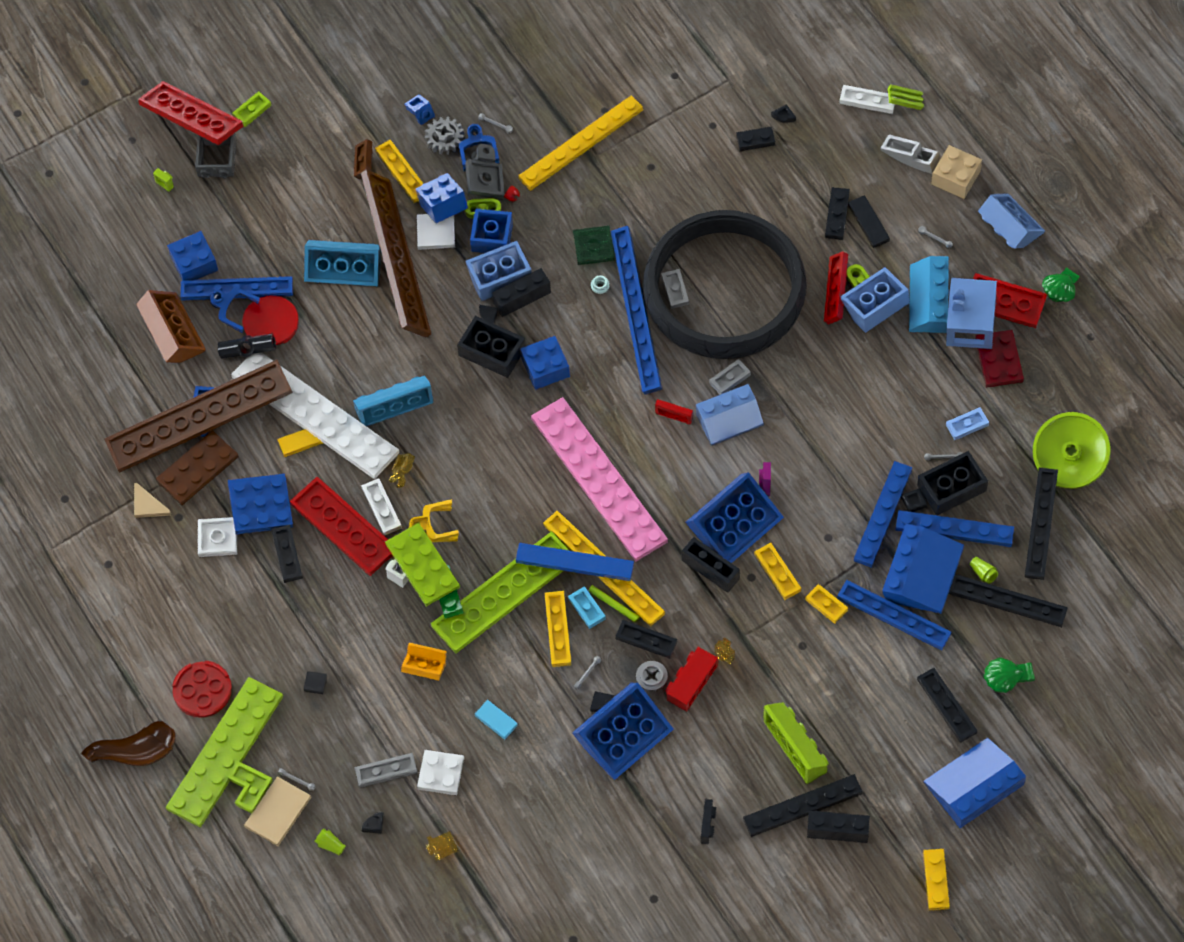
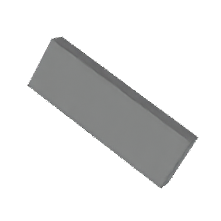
[355,753,418,788]

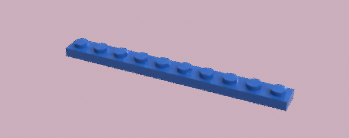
[611,226,662,395]

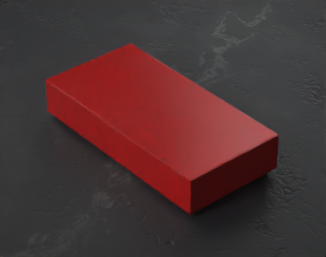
[655,399,693,425]

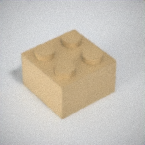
[931,145,982,199]

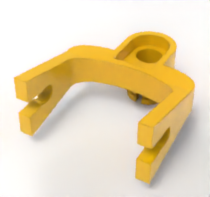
[409,499,459,542]

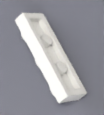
[839,85,897,114]
[361,478,402,536]

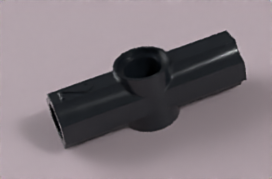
[218,333,276,359]

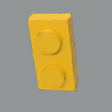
[805,584,848,624]

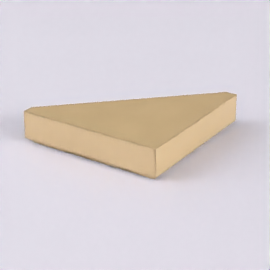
[134,483,171,518]

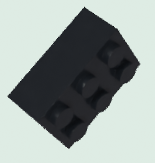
[457,316,526,378]
[917,451,988,516]

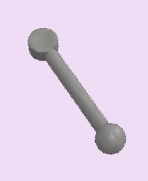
[478,113,513,133]
[918,226,953,248]
[924,452,962,461]
[574,656,601,690]
[278,768,315,791]

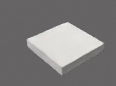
[417,214,455,250]
[198,517,237,557]

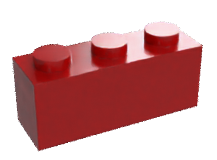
[665,647,718,712]

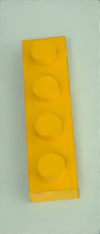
[375,140,423,203]
[545,591,571,667]

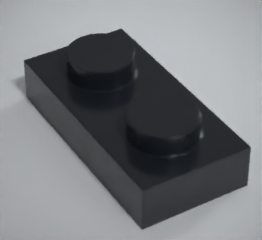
[736,126,776,151]
[701,799,717,844]

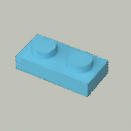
[568,586,606,629]

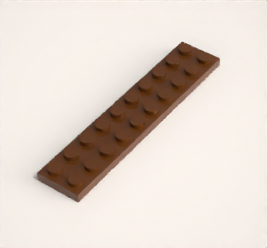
[361,169,431,338]
[104,360,293,473]

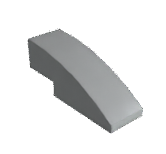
[880,135,941,174]

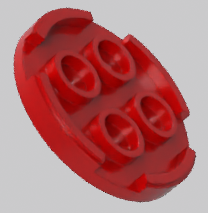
[242,295,299,345]
[172,660,232,718]

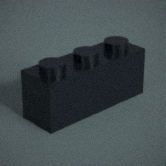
[492,268,551,317]
[682,537,740,593]
[807,811,870,843]

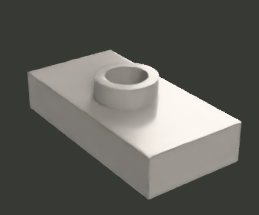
[661,269,689,309]
[709,359,751,395]

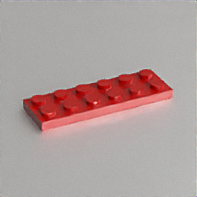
[138,81,243,145]
[289,477,393,576]

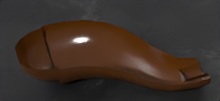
[81,721,176,766]

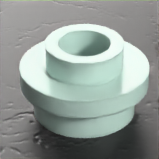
[591,276,609,294]

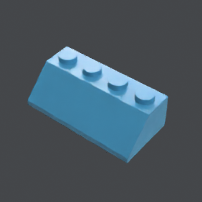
[304,240,382,286]
[909,256,949,333]
[353,376,434,426]

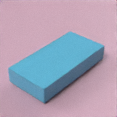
[475,700,518,739]

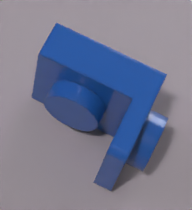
[405,94,435,125]

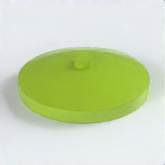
[1033,412,1111,489]

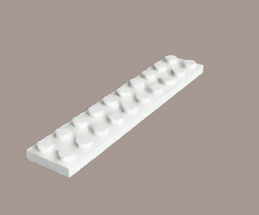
[231,352,399,479]

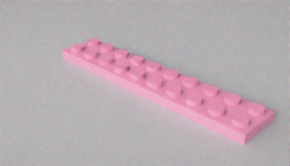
[531,397,668,562]

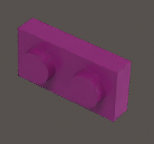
[759,462,771,496]

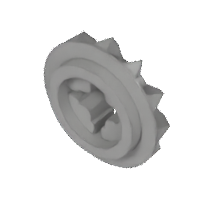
[636,661,668,691]

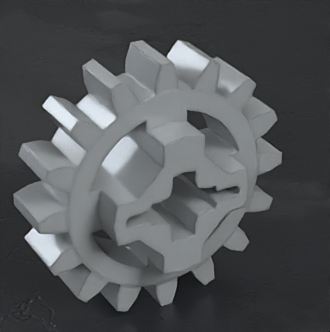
[425,117,464,154]

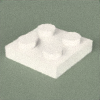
[417,750,464,795]

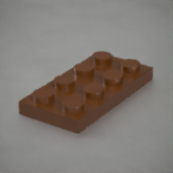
[156,430,239,506]

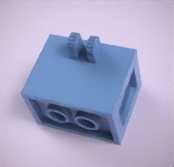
[946,278,997,349]

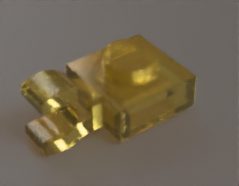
[389,453,415,488]
[715,637,735,664]

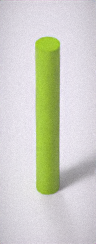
[588,585,640,623]

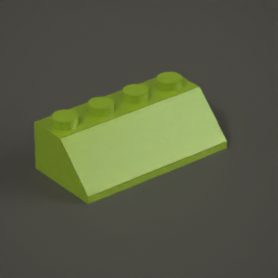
[763,702,829,784]

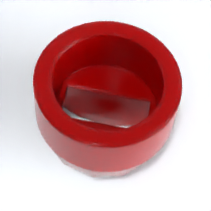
[504,185,520,202]

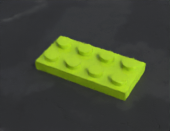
[385,523,460,607]

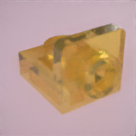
[425,831,458,861]

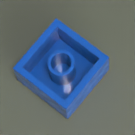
[415,173,468,224]
[470,209,513,253]
[167,231,218,281]
[520,336,570,390]

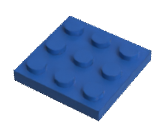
[228,474,293,534]

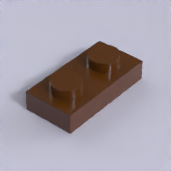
[354,139,373,179]

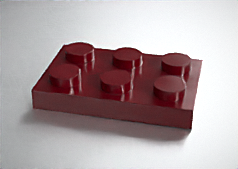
[975,330,1024,388]

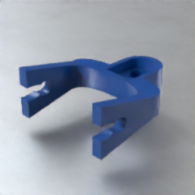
[459,124,499,171]
[210,287,260,333]

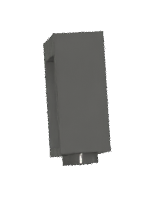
[195,133,237,178]

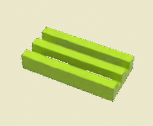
[888,85,924,110]

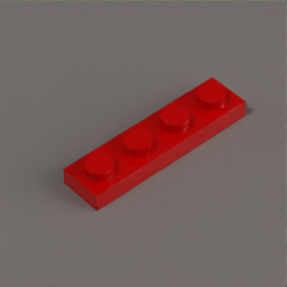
[824,251,848,324]

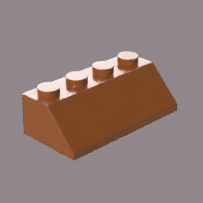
[136,290,206,363]

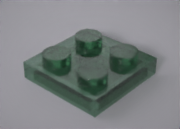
[573,225,615,265]

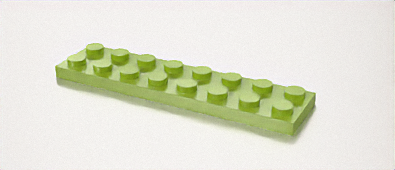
[431,531,569,654]
[166,677,283,828]

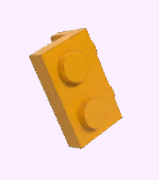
[401,643,447,681]

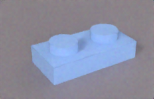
[946,407,989,440]

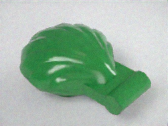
[1042,267,1080,302]
[984,657,1035,693]

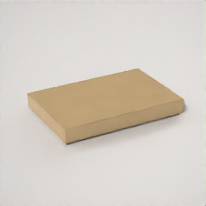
[244,776,311,846]

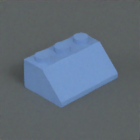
[978,194,1045,249]
[465,241,532,301]
[841,267,910,333]
[696,384,764,446]

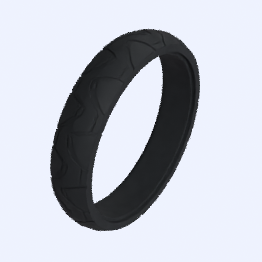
[643,210,807,359]

